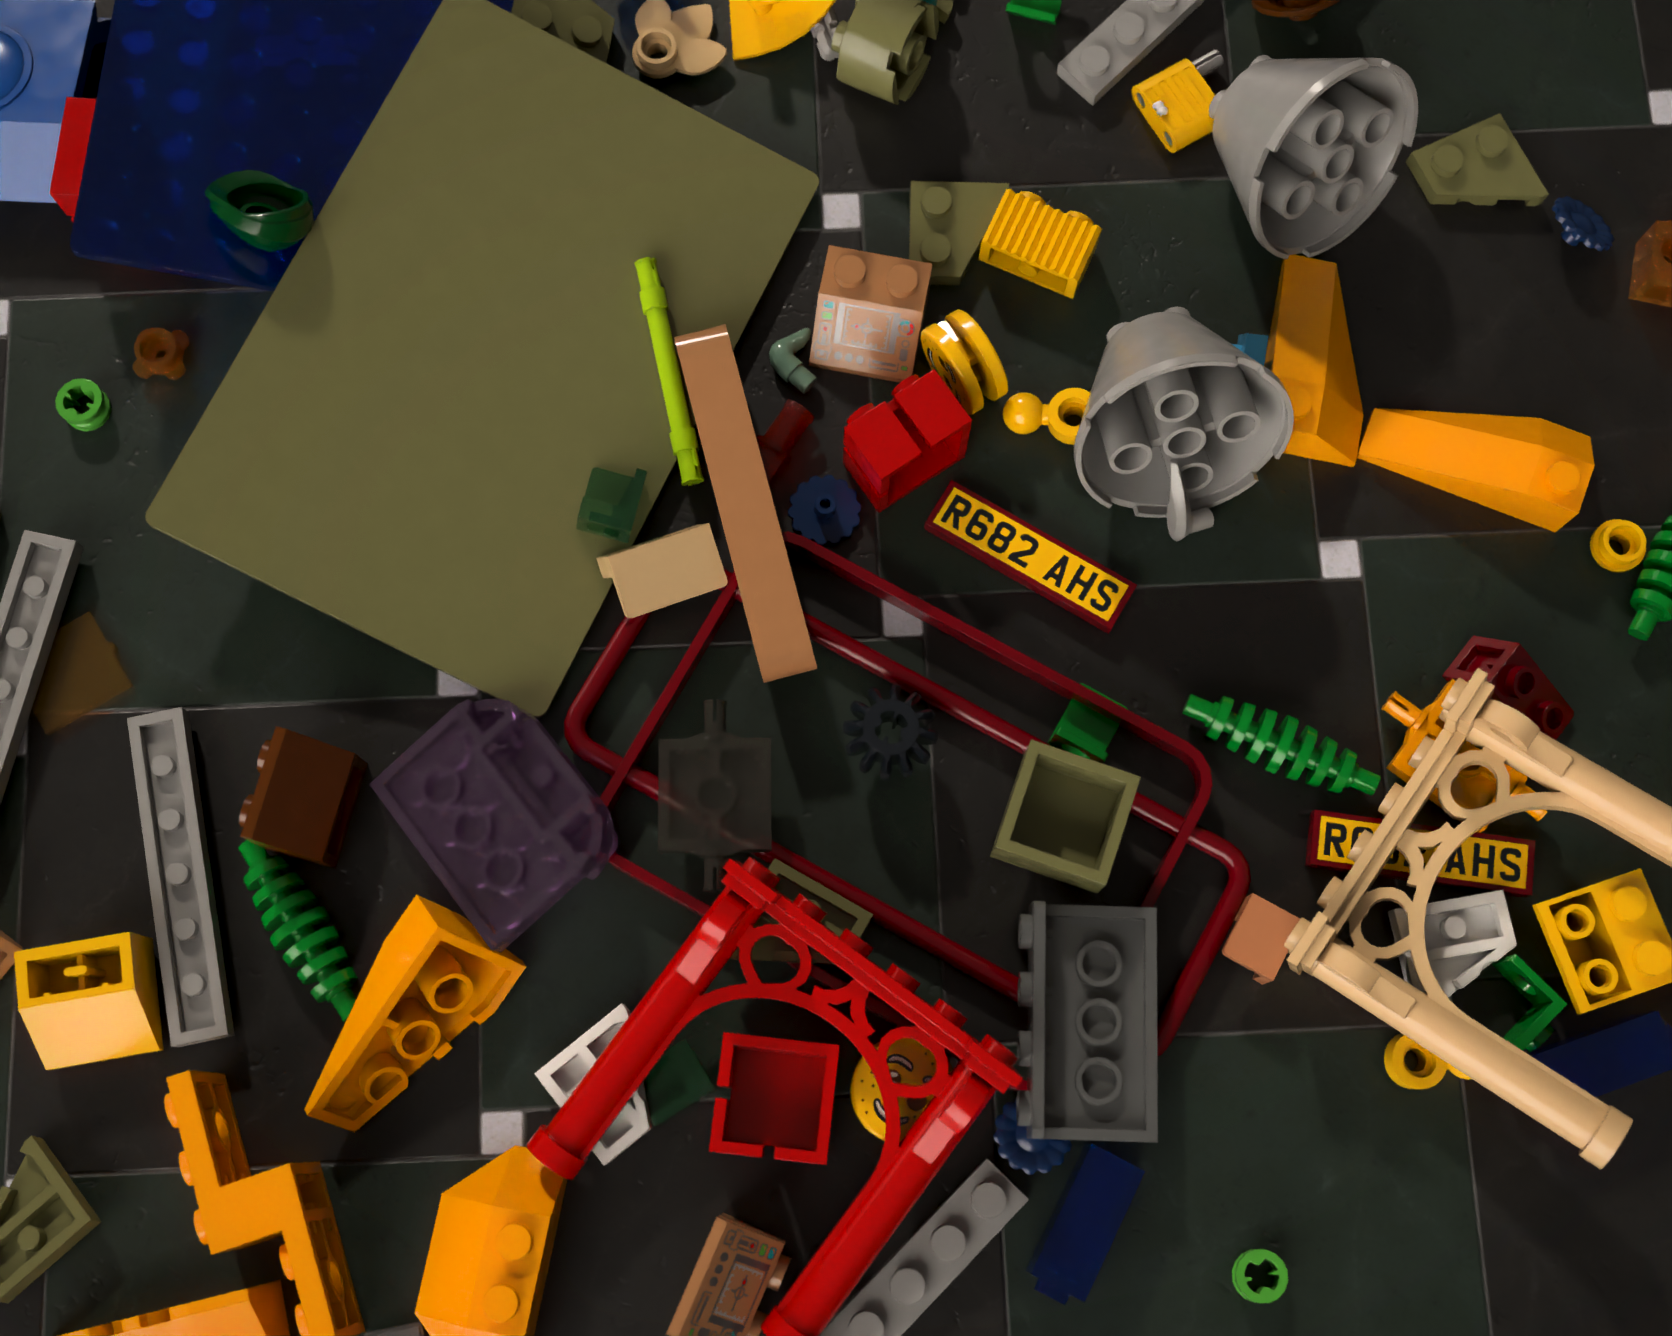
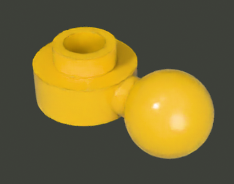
[1003,388,1090,445]
[1384,1033,1472,1089]

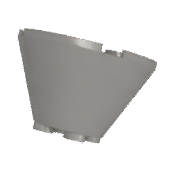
[1209,55,1418,260]
[1074,306,1294,518]

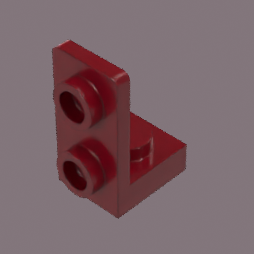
[1442,635,1574,740]

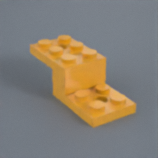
[164,1070,366,1336]

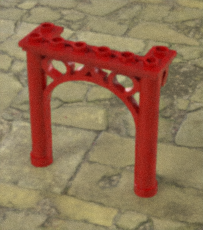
[526,857,1023,1336]

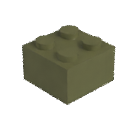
[990,739,1141,894]

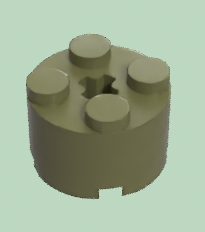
[831,0,939,105]

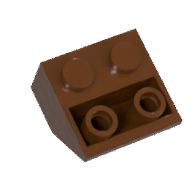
[239,726,368,868]

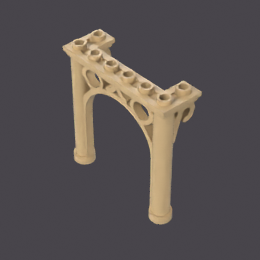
[1284,668,1672,1169]

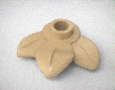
[632,0,727,79]

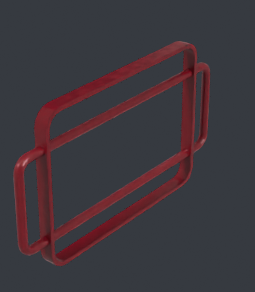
[564,531,1251,1091]

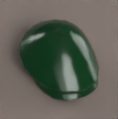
[204,170,314,252]

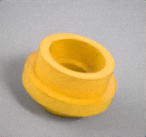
[1590,519,1646,572]

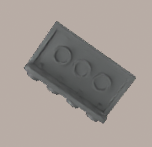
[1016,901,1158,1143]

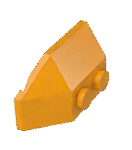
[415,1145,567,1336]

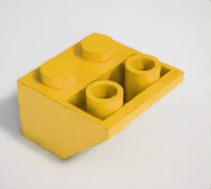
[1532,868,1672,1015]
[14,932,163,1070]

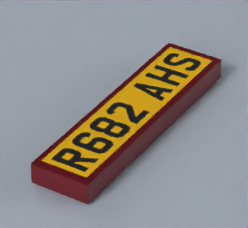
[924,480,1137,634]
[1305,809,1536,898]

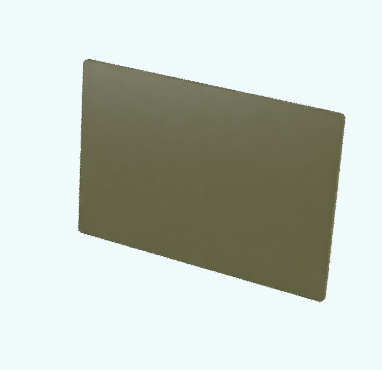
[145,0,819,718]

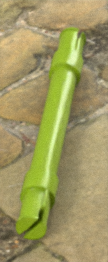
[634,257,704,486]

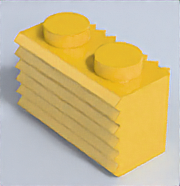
[978,189,1102,299]

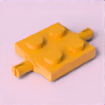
[1381,679,1548,833]

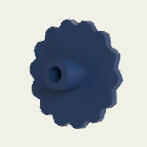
[1552,196,1615,251]
[788,475,861,546]
[993,1096,1072,1175]

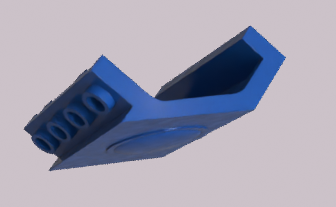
[0,0,118,203]

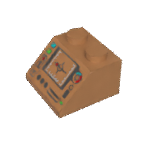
[809,245,933,383]
[666,1213,791,1336]

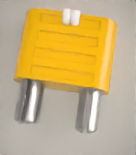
[1132,49,1223,153]

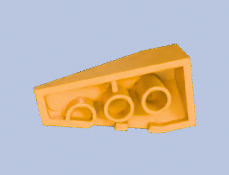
[1264,254,1364,467]
[1357,408,1595,533]
[304,894,527,1133]
[58,1280,290,1336]

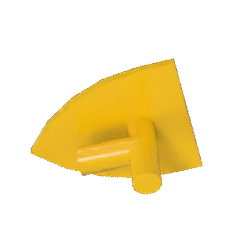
[729,0,836,61]

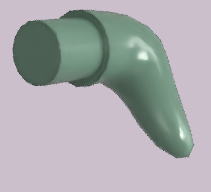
[769,328,817,394]

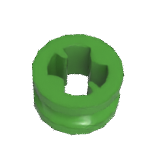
[55,378,111,431]
[1232,1249,1288,1303]

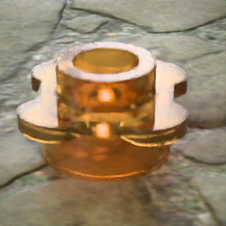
[133,328,190,380]

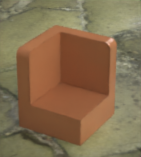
[1222,893,1300,985]

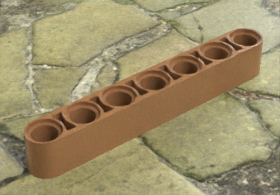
[674,324,818,683]

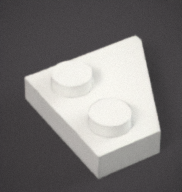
[1388,890,1517,997]

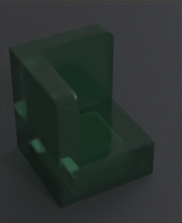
[576,467,647,543]
[644,1039,717,1127]

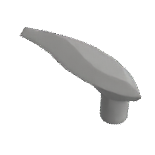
[1166,459,1214,542]

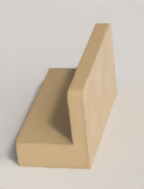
[596,523,728,618]

